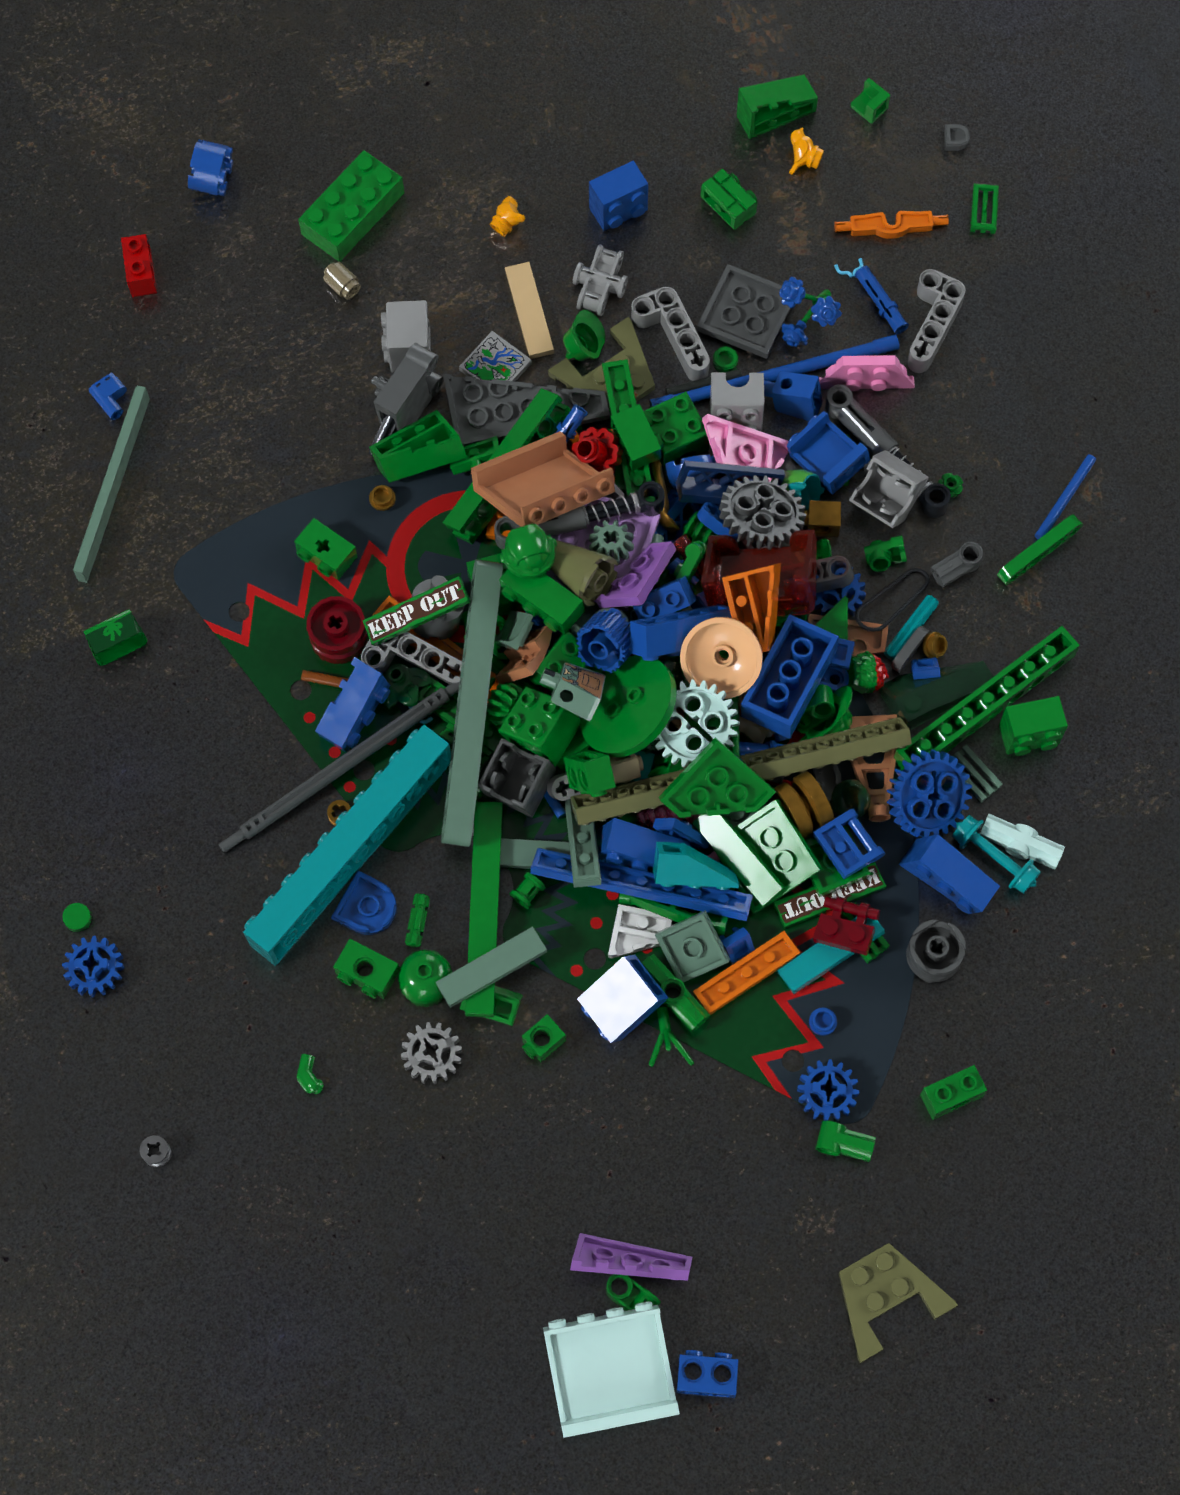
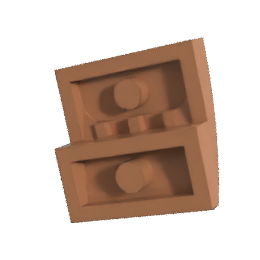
[495,626,552,684]

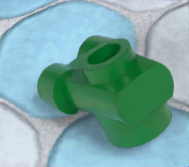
[864,535,907,572]

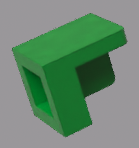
[851,78,890,124]

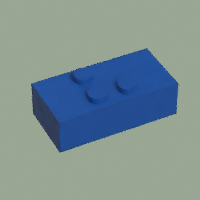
[741,614,839,739]

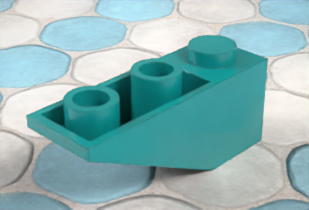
[653,842,739,890]

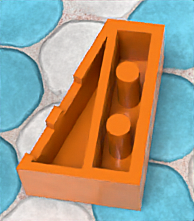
[722,563,781,653]

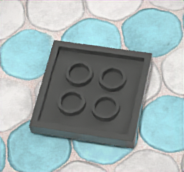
[697,264,791,359]

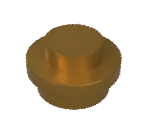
[369,485,396,511]
[923,632,947,658]

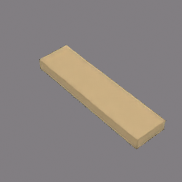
[505,262,554,359]

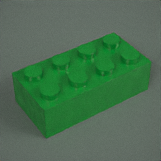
[298,150,405,262]

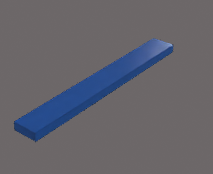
[530,848,753,921]

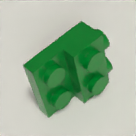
[805,825,870,897]

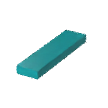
[777,917,885,994]

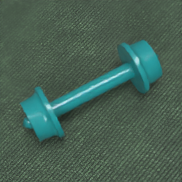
[952,815,1041,894]

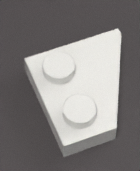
[608,904,672,958]

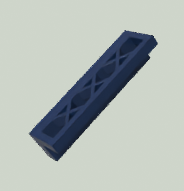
[675,460,785,505]

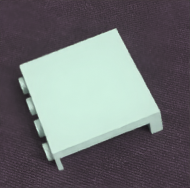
[543,1302,680,1438]

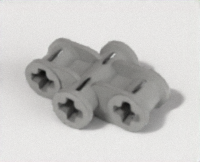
[573,244,628,316]

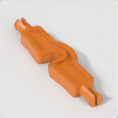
[834,211,949,239]

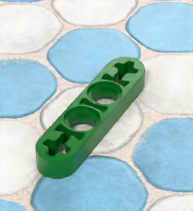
[997,514,1083,585]

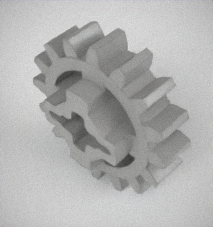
[401,1022,462,1084]

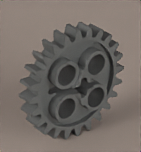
[719,475,806,550]

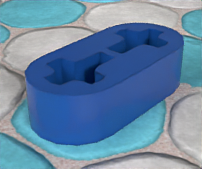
[697,502,738,544]

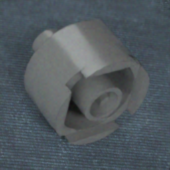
[411,575,465,640]
[906,920,966,983]

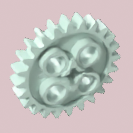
[655,679,740,769]

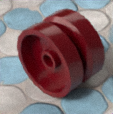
[306,596,368,664]

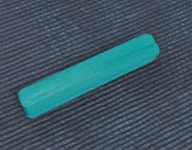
[884,595,939,661]

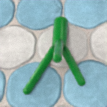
[649,1007,694,1067]

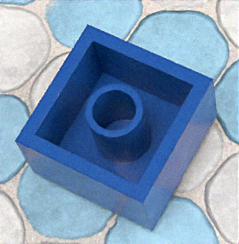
[589,160,648,231]

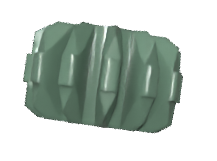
[589,519,634,565]

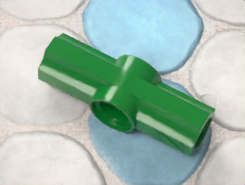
[641,954,710,1032]

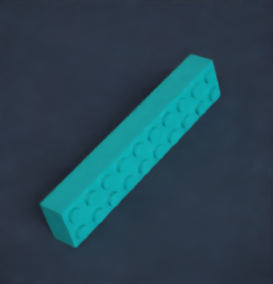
[243,725,451,966]

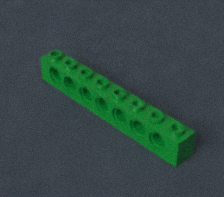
[894,626,1080,770]

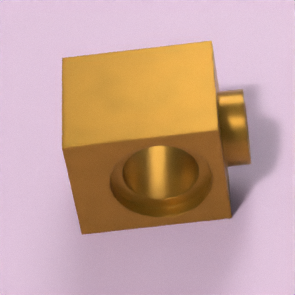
[804,500,841,537]

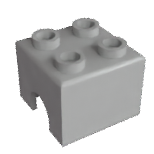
[381,300,431,372]
[709,372,764,432]
[849,450,929,528]

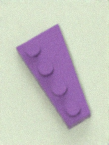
[570,1233,692,1281]

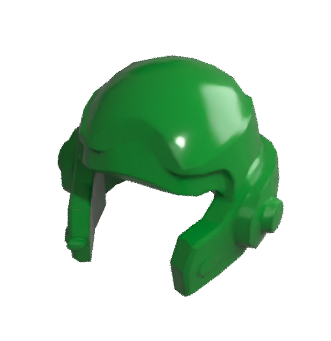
[499,523,557,578]

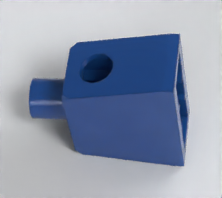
[764,371,823,421]

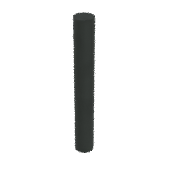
[665,369,742,395]

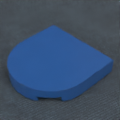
[331,870,397,935]

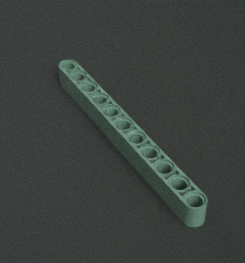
[441,559,503,847]

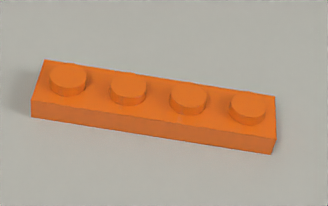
[692,931,800,1015]

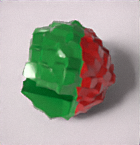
[846,651,889,694]

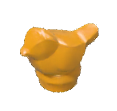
[789,127,824,175]
[489,196,526,237]

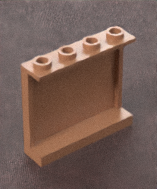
[471,431,615,527]

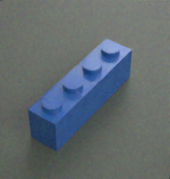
[630,604,732,661]

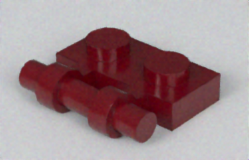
[813,896,880,956]

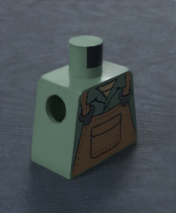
[539,663,606,721]

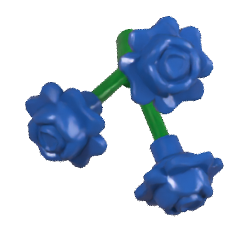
[779,277,842,347]

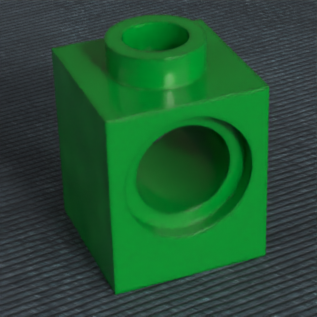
[522,1014,566,1062]

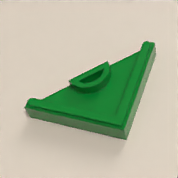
[815,596,848,640]

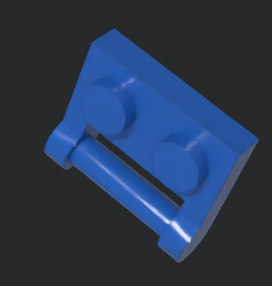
[813,808,885,880]

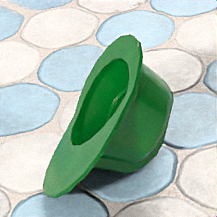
[563,310,606,361]
[806,686,853,739]

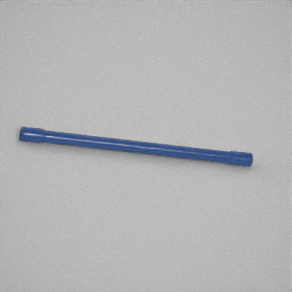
[649,334,900,408]

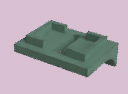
[494,610,534,650]

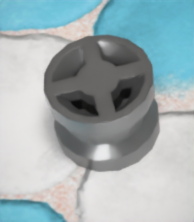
[140,1135,171,1168]

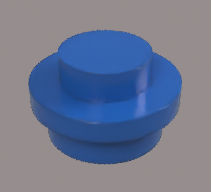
[809,1008,837,1036]

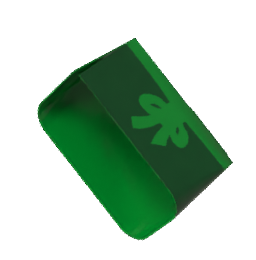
[83,609,148,666]

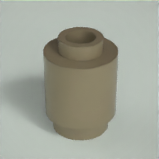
[323,262,361,300]

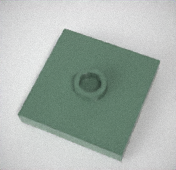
[655,910,730,982]

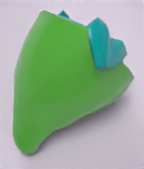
[771,469,825,510]

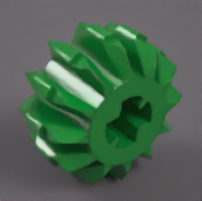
[486,683,523,728]

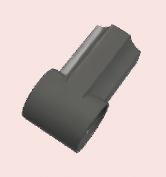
[930,542,983,588]

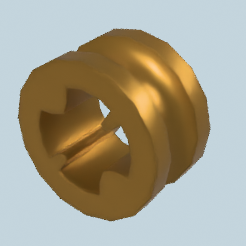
[327,800,351,826]

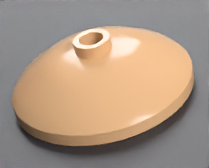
[680,617,763,699]

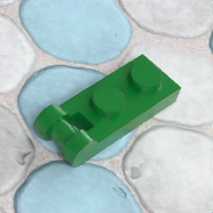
[673,540,707,584]

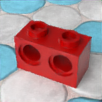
[121,234,157,297]

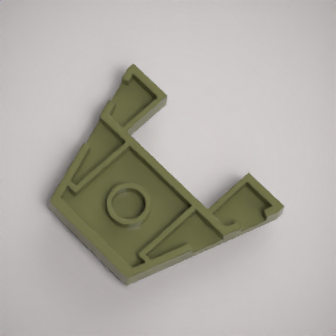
[548,317,655,415]
[839,1243,958,1363]

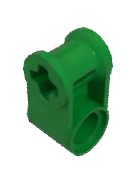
[796,684,835,733]
[606,1274,661,1311]

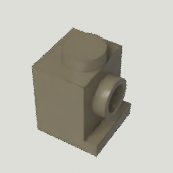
[610,753,644,790]

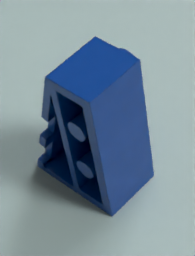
[315,657,390,753]
[596,818,691,873]
[898,834,1000,914]

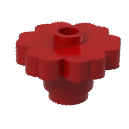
[572,427,623,474]

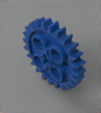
[887,749,972,837]

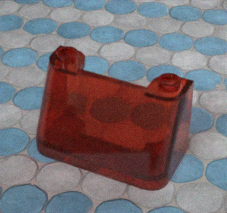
[701,530,817,616]

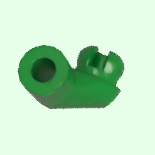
[297,1054,324,1094]

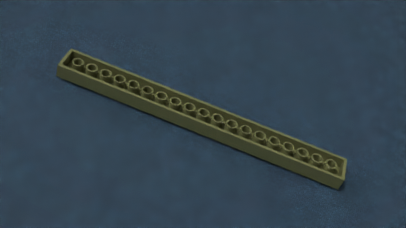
[570,717,912,825]

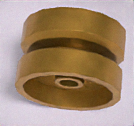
[772,771,834,840]

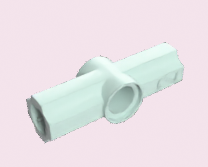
[980,814,1065,870]

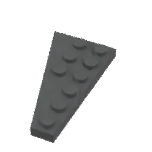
[443,373,610,447]

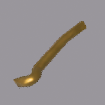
[650,459,680,533]

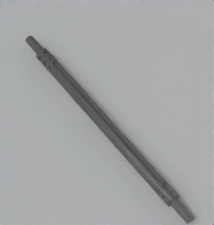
[218,683,459,853]

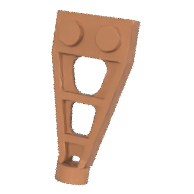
[850,714,898,822]

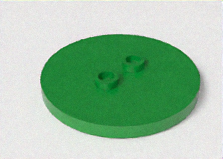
[580,655,677,757]

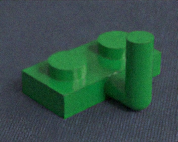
[450,436,500,475]

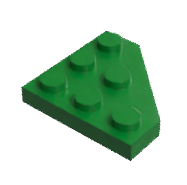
[658,737,776,818]

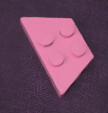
[819,355,915,391]
[702,414,789,482]

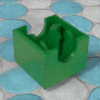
[643,391,710,471]
[526,631,603,693]
[498,686,581,767]

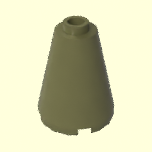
[550,540,618,606]

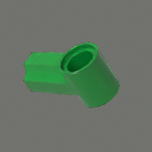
[815,1121,876,1162]

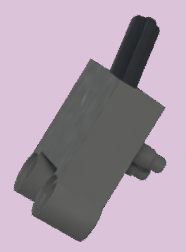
[369,343,444,457]

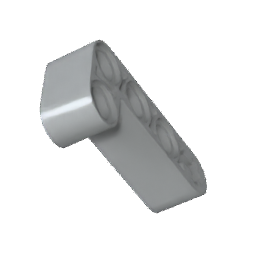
[907,269,966,373]
[631,287,710,381]
[361,632,462,685]

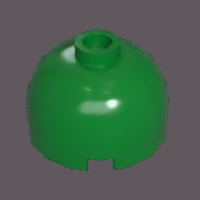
[398,949,452,1007]

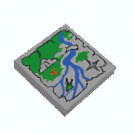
[459,331,532,381]

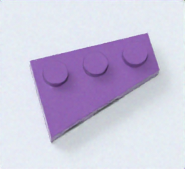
[595,541,676,608]

